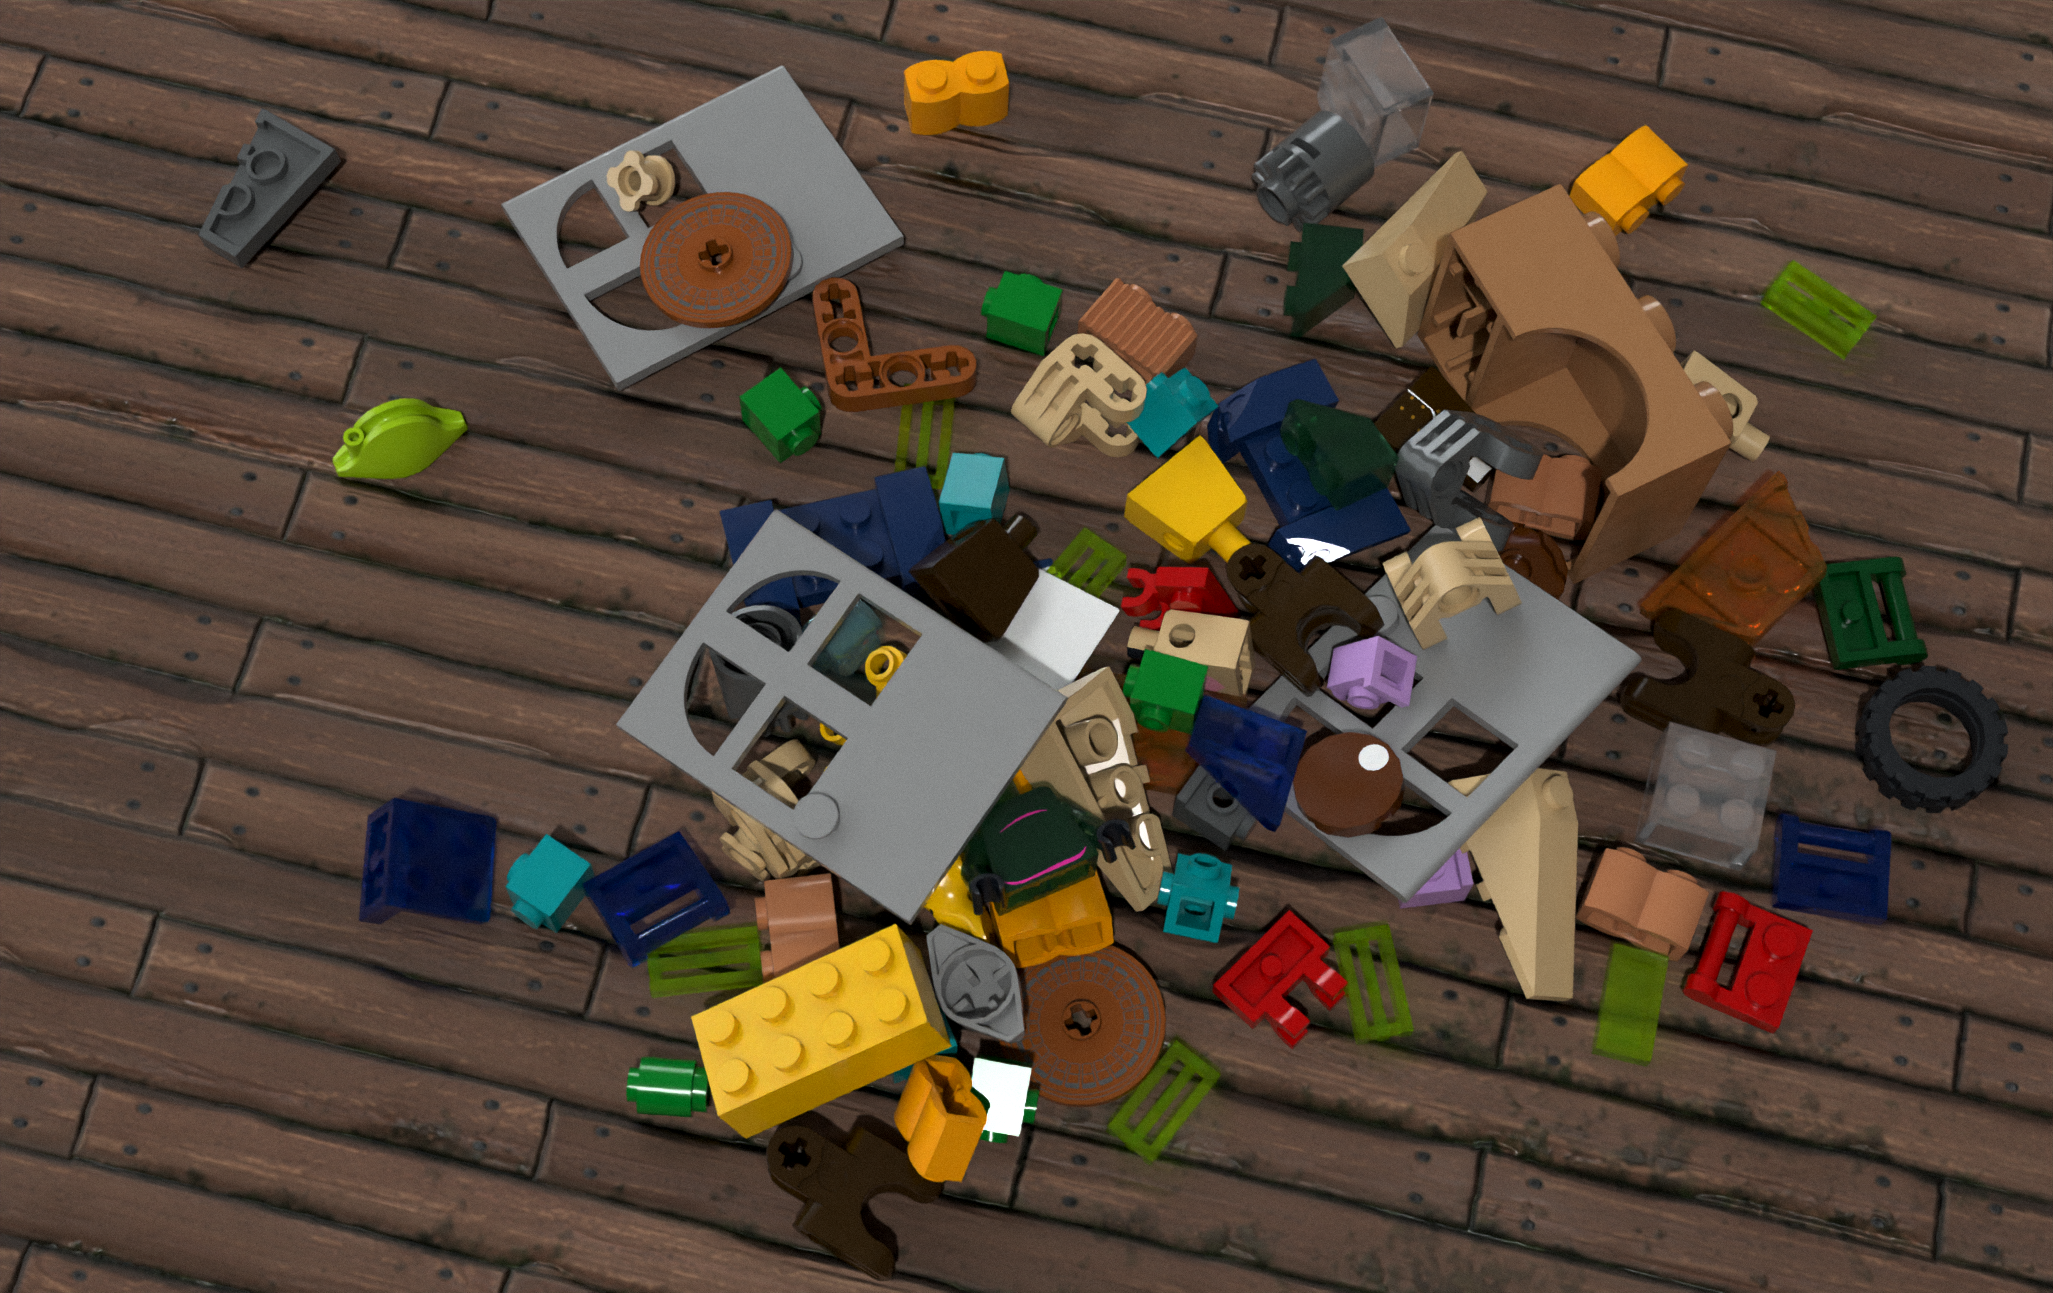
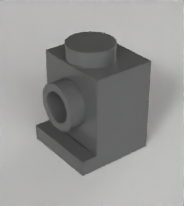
[1172,756,1262,851]

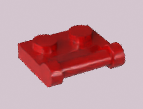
[1683,891,1813,1034]

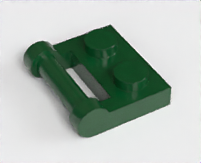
[1810,557,1928,670]

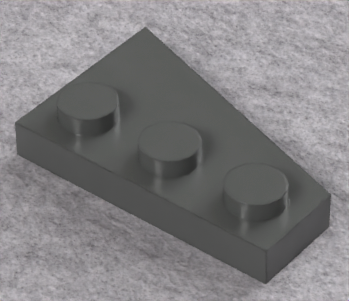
[198,108,341,268]

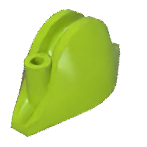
[332,398,468,479]

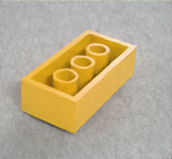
[691,924,952,1139]

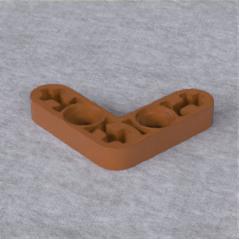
[812,277,976,412]

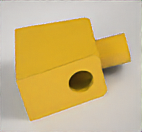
[1124,435,1252,564]

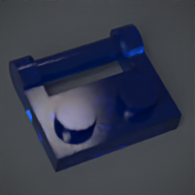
[1772,813,1891,926]
[582,831,730,968]

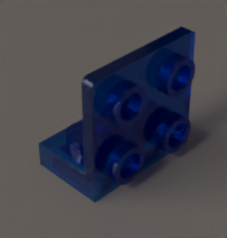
[359,798,496,925]

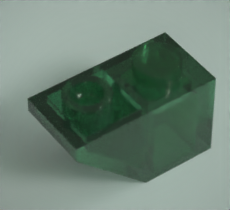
[1283,223,1364,337]
[1280,399,1399,511]

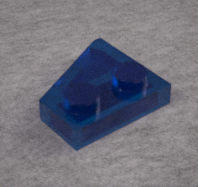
[1185,695,1307,832]

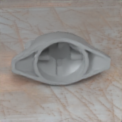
[926,924,1025,1044]

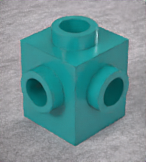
[1157,853,1240,943]

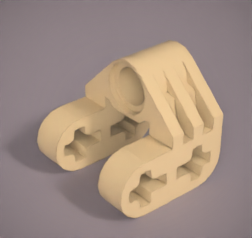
[1011,333,1147,458]
[1382,517,1522,650]
[712,739,820,879]

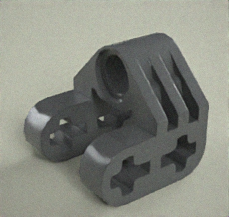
[1395,410,1544,552]

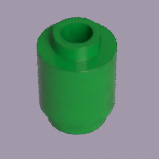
[626,1056,711,1118]

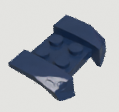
[1207,359,1411,573]
[719,466,945,628]

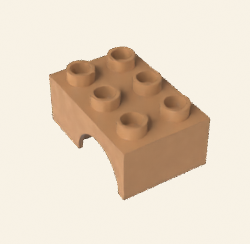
[1417,184,1734,584]

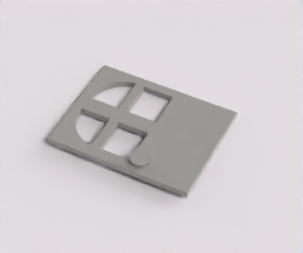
[501,65,904,391]
[616,509,1068,925]
[1209,525,1642,903]

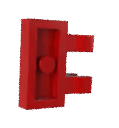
[1121,567,1241,631]
[1212,910,1348,1049]

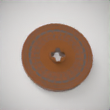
[640,192,793,328]
[1000,945,1166,1108]

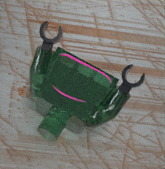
[960,780,1136,916]

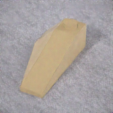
[1342,151,1488,348]
[1020,666,1173,912]
[1448,768,1578,1001]

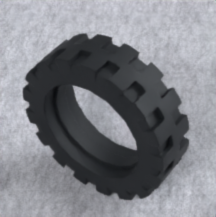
[1855,666,2009,813]

